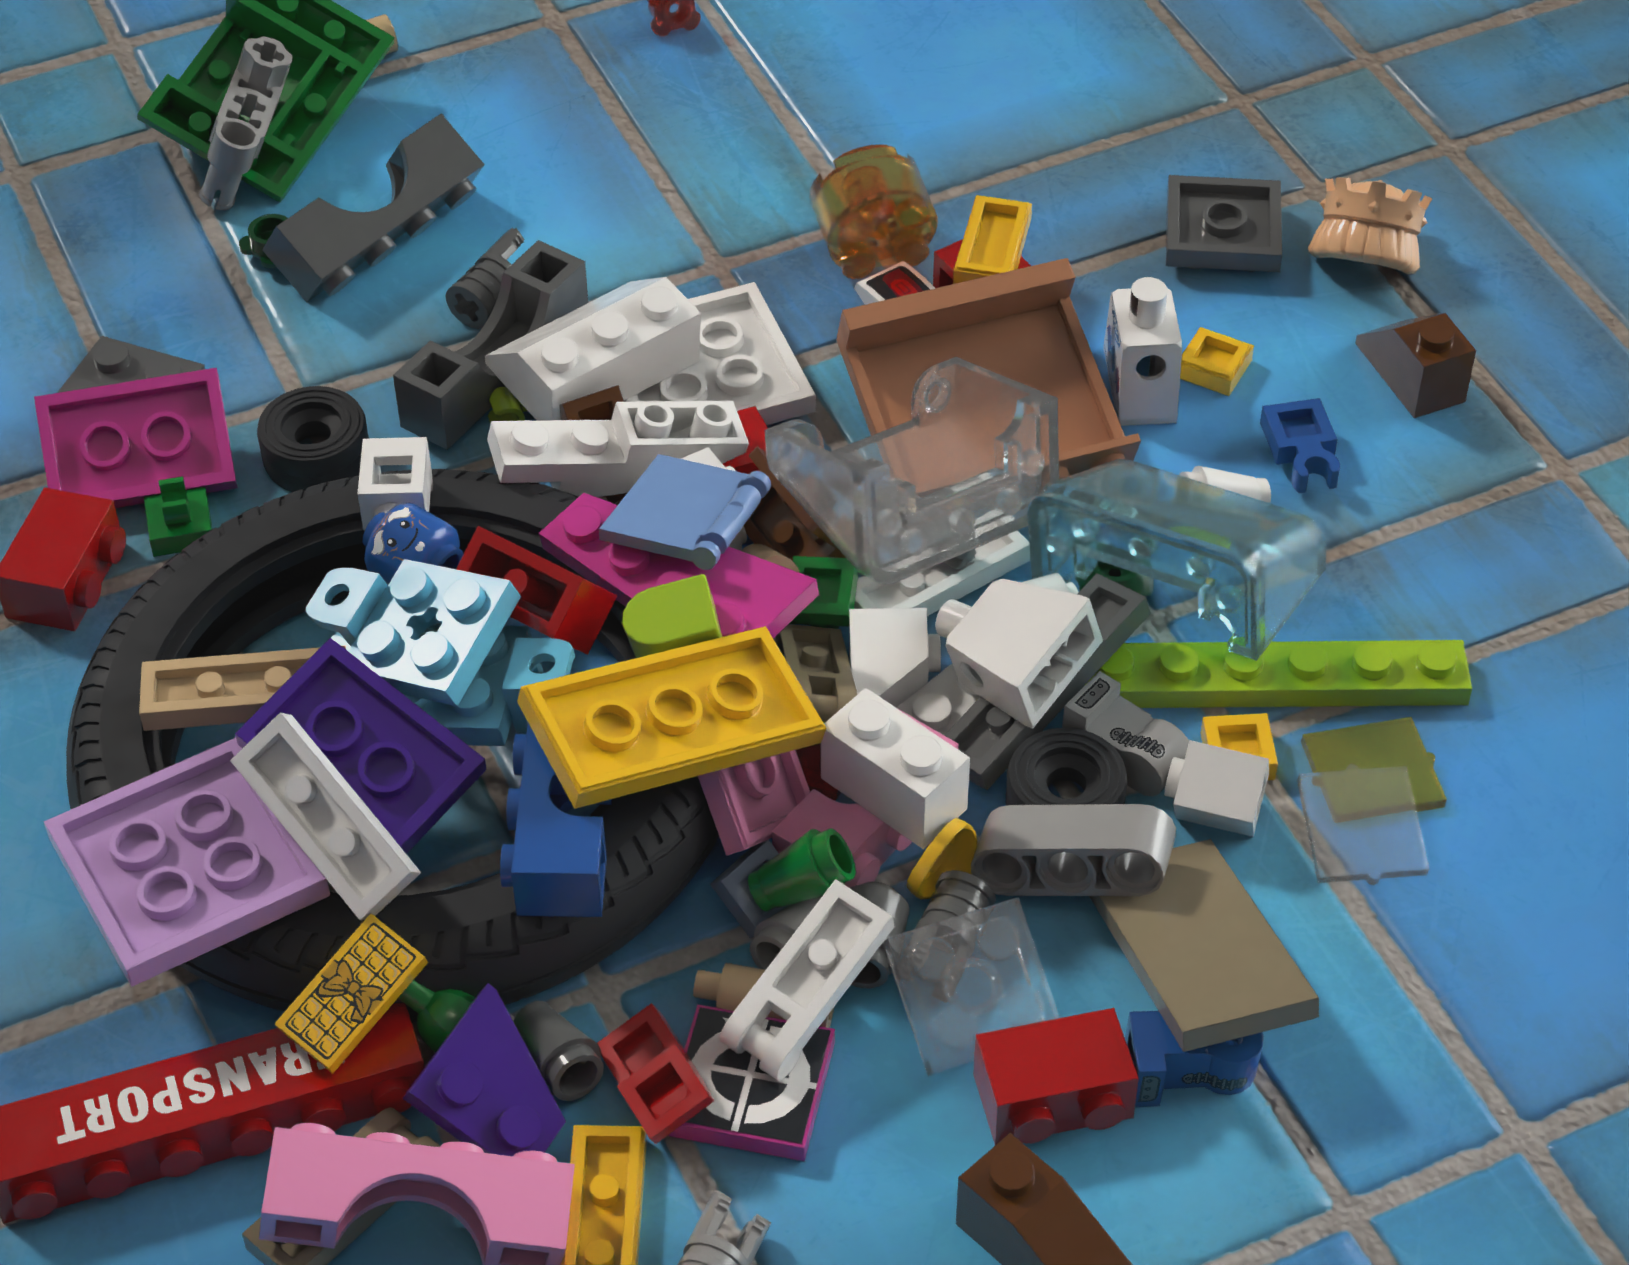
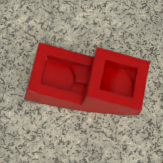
[597,1003,714,1144]

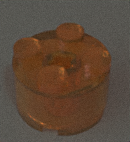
[809,144,938,279]

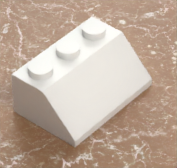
[485,277,701,421]

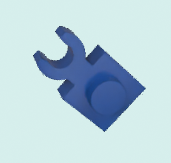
[1260,398,1340,493]

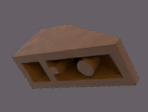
[956,1133,1132,1265]

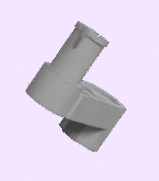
[199,36,292,210]

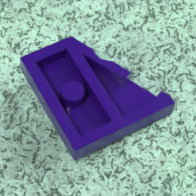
[402,983,566,1156]

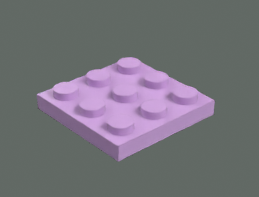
[44,738,330,987]

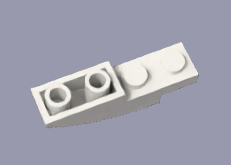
[487,400,749,497]

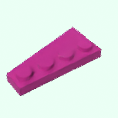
[539,493,819,638]

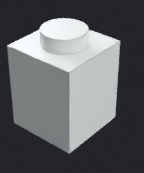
[1164,740,1269,837]

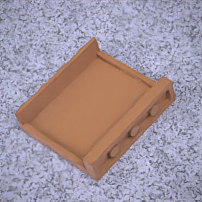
[836,258,1141,520]

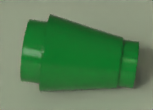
[748,828,856,911]

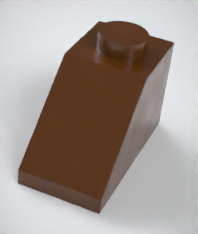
[1355,313,1476,418]

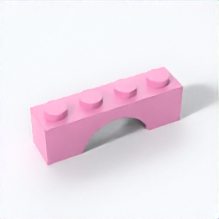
[259,1123,575,1265]

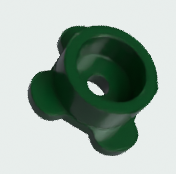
[239,214,288,268]

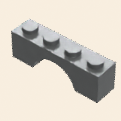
[263,113,485,302]
[393,240,589,450]

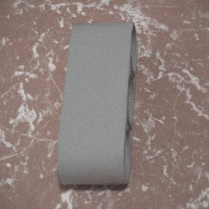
[971,804,1176,896]

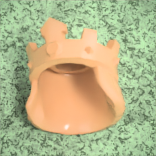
[1308,177,1432,274]

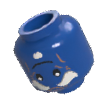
[363,503,463,585]

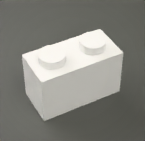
[821,688,970,849]

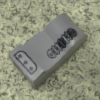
[1062,671,1189,796]

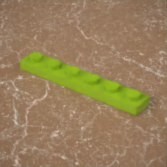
[1083,640,1472,708]

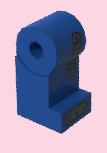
[1125,1011,1264,1107]

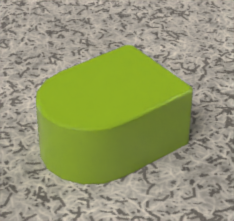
[622,574,722,658]

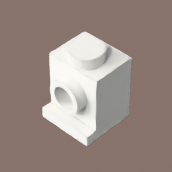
[358,437,433,530]

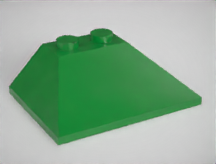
[137,0,395,203]

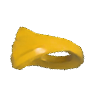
[906,818,978,900]

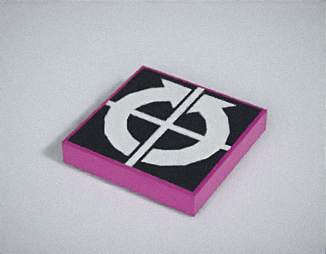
[668,1005,835,1161]

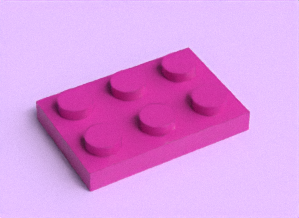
[34,368,238,508]

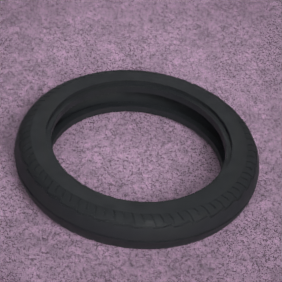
[66,469,719,1023]

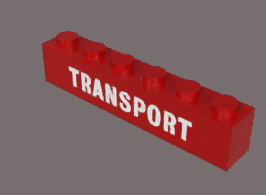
[0,1003,425,1224]

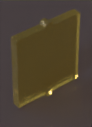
[1301,717,1447,826]

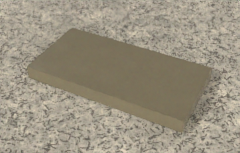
[1089,839,1319,1052]

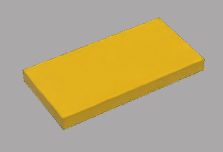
[517,626,827,809]

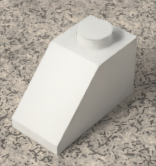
[849,608,941,707]

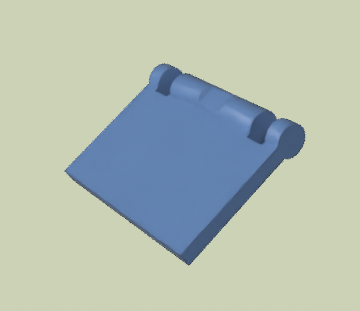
[599,454,771,570]

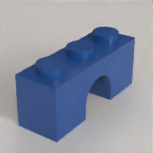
[500,723,612,917]

